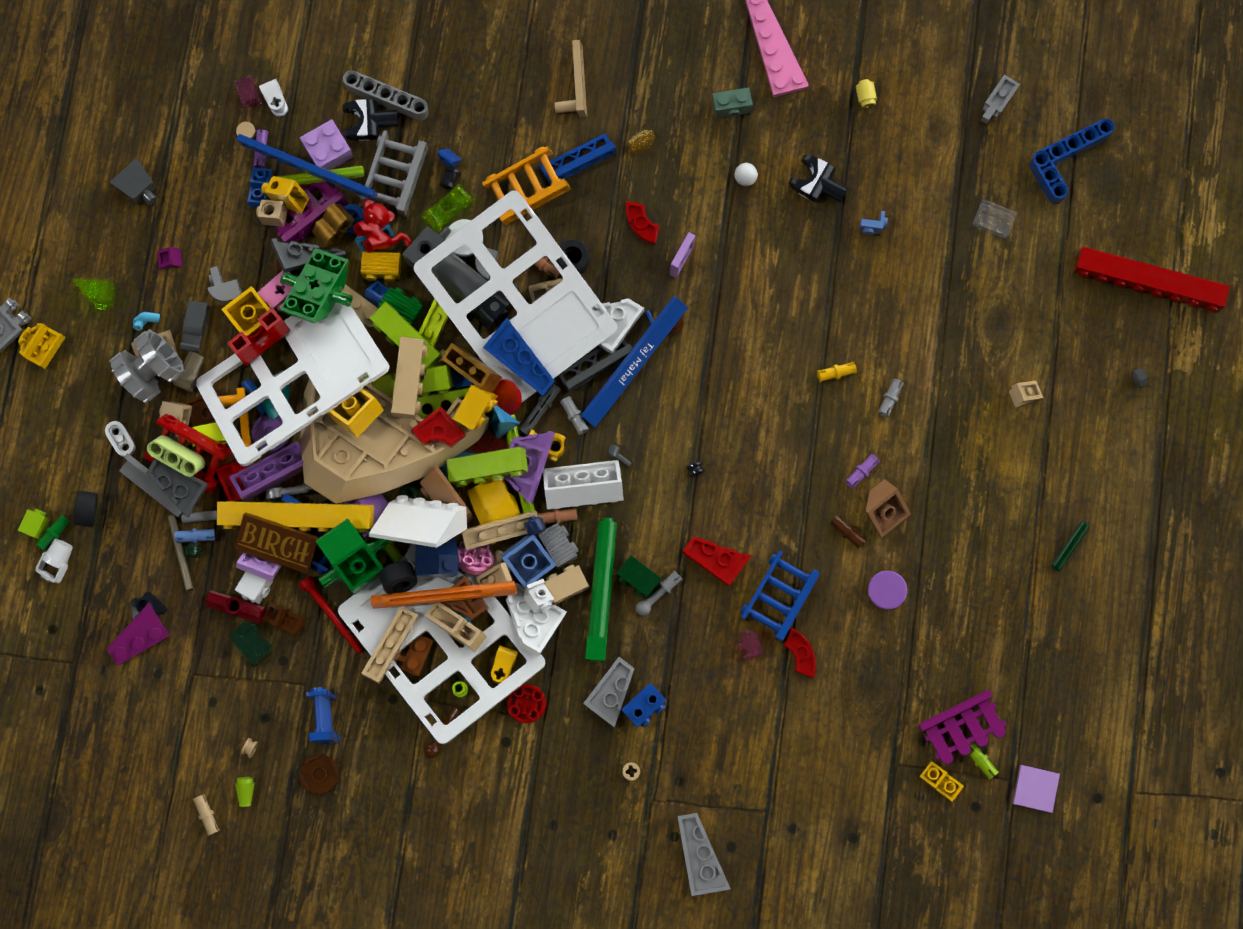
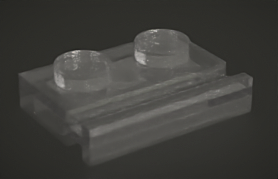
[972,199,1017,239]

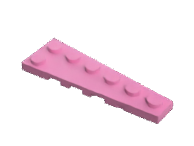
[745,0,809,97]

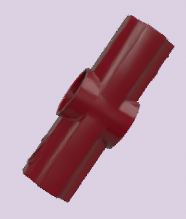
[205,590,266,624]

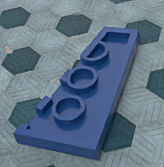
[483,318,555,396]

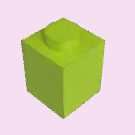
[18,509,50,540]

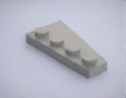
[677,813,731,896]

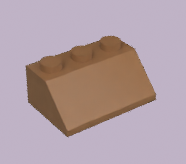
[420,466,473,523]

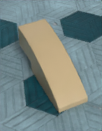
[425,602,487,652]

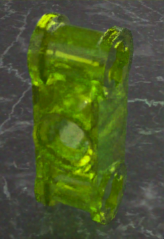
[421,184,474,232]

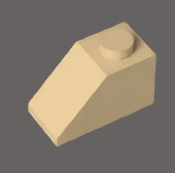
[159,401,192,442]

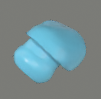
[132,312,160,331]

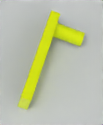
[419,298,448,346]

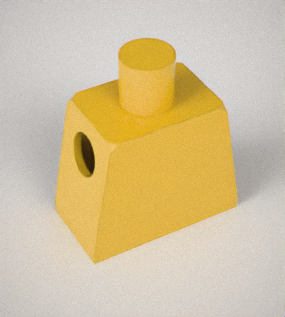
[261,176,310,214]

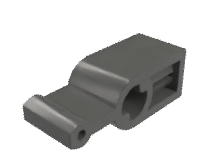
[180,300,211,353]

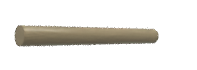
[168,515,193,591]

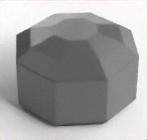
[1131,368,1148,388]

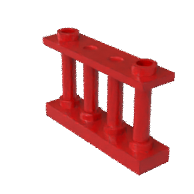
[143,414,232,494]

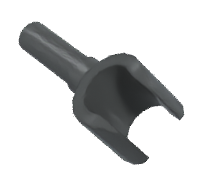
[608,444,631,466]

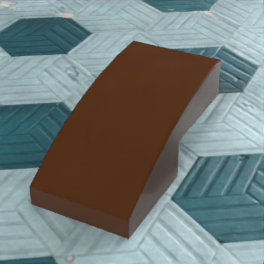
[263,602,306,636]

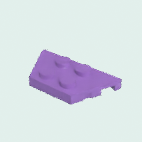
[504,431,555,504]

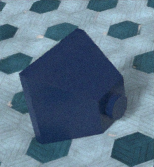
[415,538,459,577]

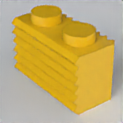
[361,252,401,282]

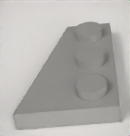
[583,657,634,728]

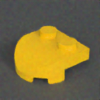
[18,323,66,369]

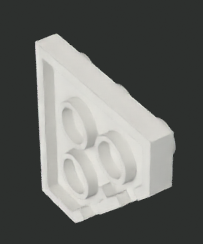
[591,299,644,354]
[506,583,567,657]

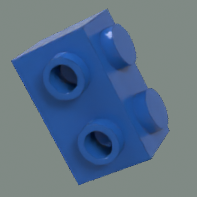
[621,683,666,728]

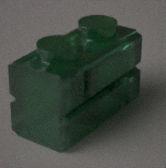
[228,621,273,667]

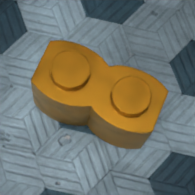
[312,203,355,248]

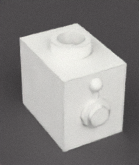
[235,572,273,604]

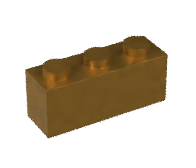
[441,343,502,393]

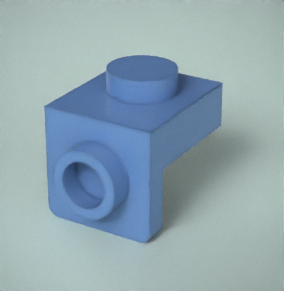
[859,211,888,235]

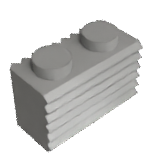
[538,523,579,569]

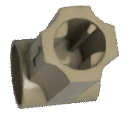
[173,351,205,392]

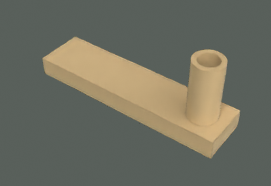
[555,40,587,117]
[461,510,538,550]
[361,606,419,684]

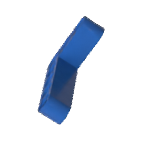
[1029,118,1115,204]

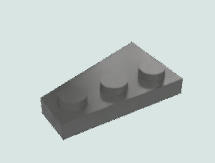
[146,459,208,518]

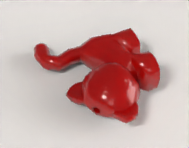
[353,198,412,253]

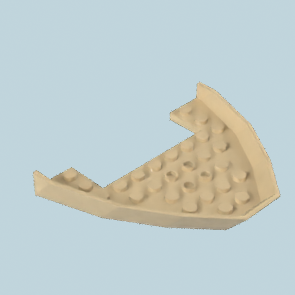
[300,378,489,504]

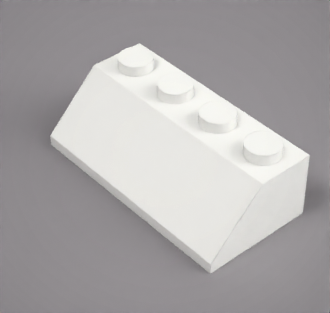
[543,460,624,509]

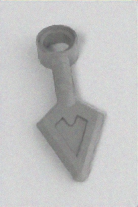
[265,485,316,500]

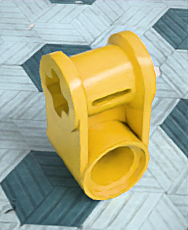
[491,645,519,685]

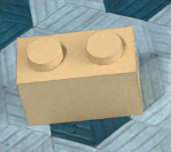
[544,565,589,605]

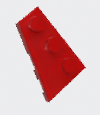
[682,536,752,587]

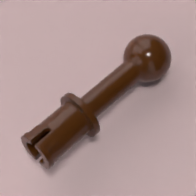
[424,706,463,758]

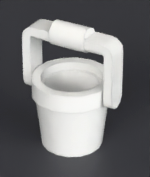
[36,539,73,583]

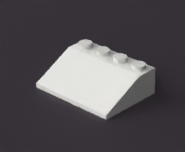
[369,495,467,548]

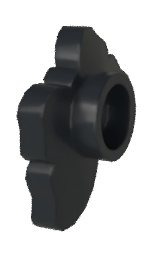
[131,592,167,619]

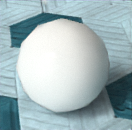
[734,163,758,186]

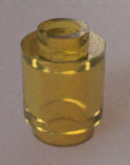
[627,128,656,153]

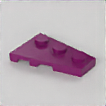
[107,602,169,666]

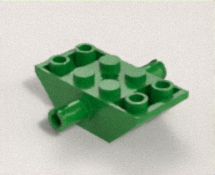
[280,248,353,323]
[316,518,390,594]

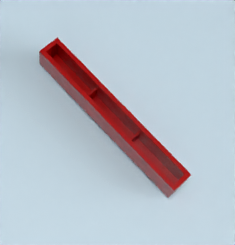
[1073,246,1230,312]

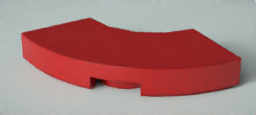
[626,201,659,245]
[784,628,816,679]

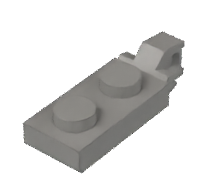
[981,74,1020,124]

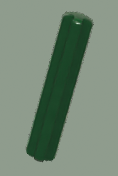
[1051,521,1090,572]

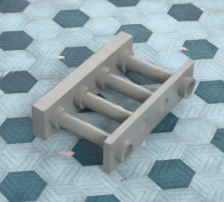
[359,130,428,217]

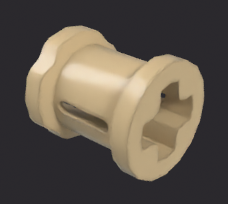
[622,762,640,781]

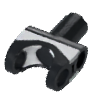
[342,99,399,141]
[788,155,848,202]

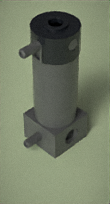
[403,226,520,331]

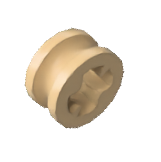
[241,738,258,758]

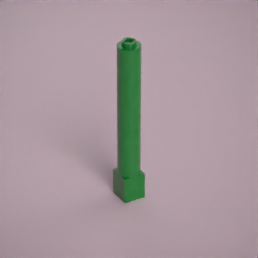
[585,518,617,663]

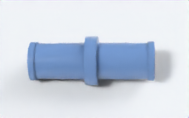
[175,528,215,544]

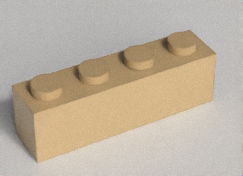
[391,337,428,419]

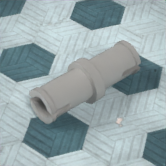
[878,379,904,418]
[560,396,589,435]

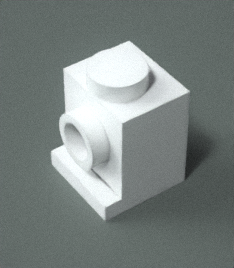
[523,579,554,614]

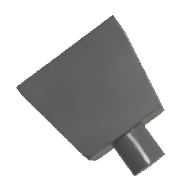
[110,158,157,205]

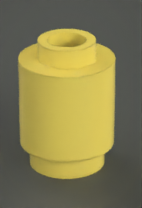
[856,79,877,109]

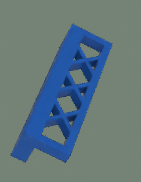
[540,133,616,186]

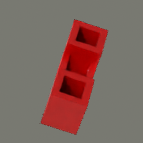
[227,308,291,366]

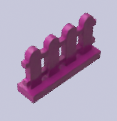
[268,182,348,243]
[918,689,1007,765]

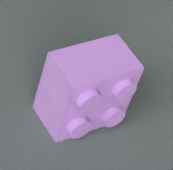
[300,119,353,170]

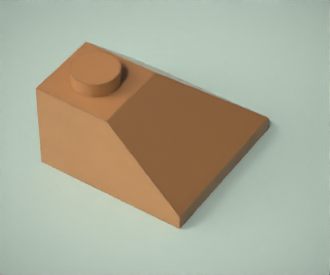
[866,479,911,538]

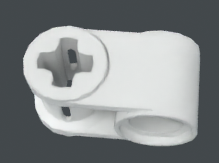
[259,79,288,117]

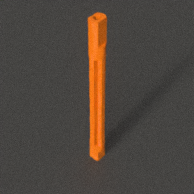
[371,581,517,609]

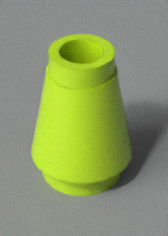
[235,777,255,807]

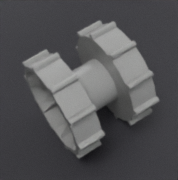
[109,329,185,403]

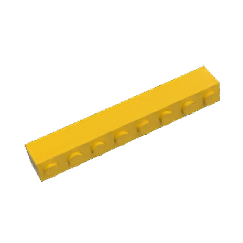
[217,501,374,533]

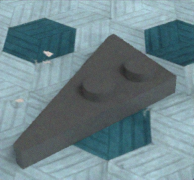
[270,238,346,272]

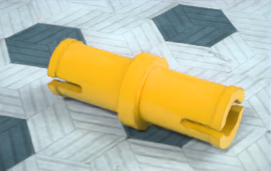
[817,362,857,382]

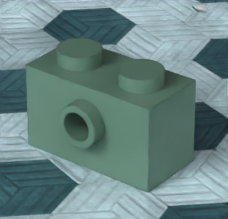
[712,87,753,119]

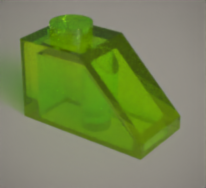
[73,278,116,309]

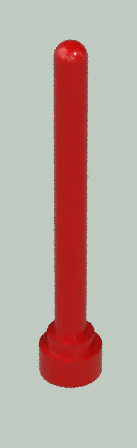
[298,576,363,654]

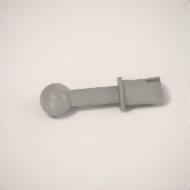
[636,570,683,616]

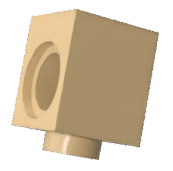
[256,200,288,227]

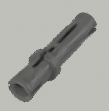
[519,384,561,436]

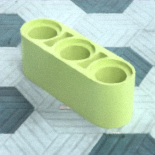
[147,435,205,477]

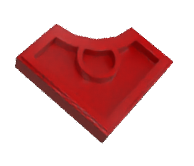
[411,407,466,448]

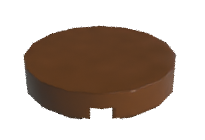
[299,754,340,794]

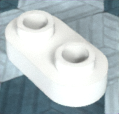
[105,421,136,457]

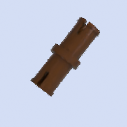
[830,515,867,549]

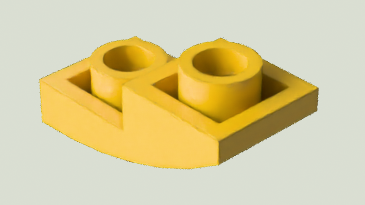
[920,761,964,803]

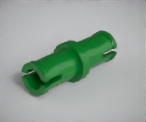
[35,514,71,552]

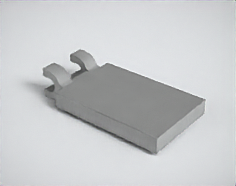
[0,297,32,353]

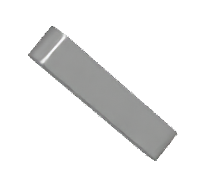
[343,70,429,121]

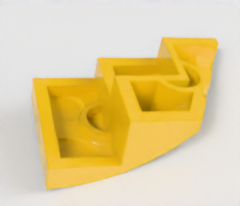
[467,479,520,545]

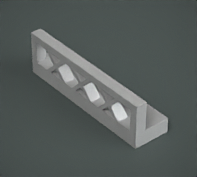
[119,453,183,518]

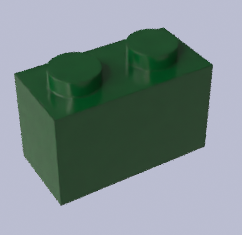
[616,555,662,599]

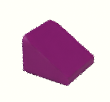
[157,247,182,270]

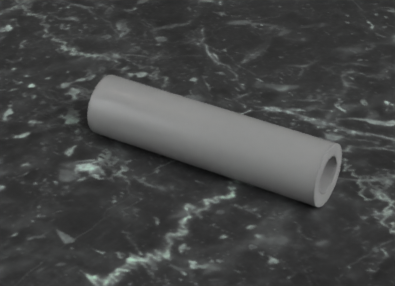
[181,510,217,523]

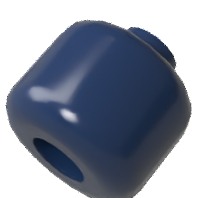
[524,515,546,536]

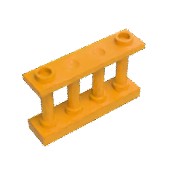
[482,146,571,225]

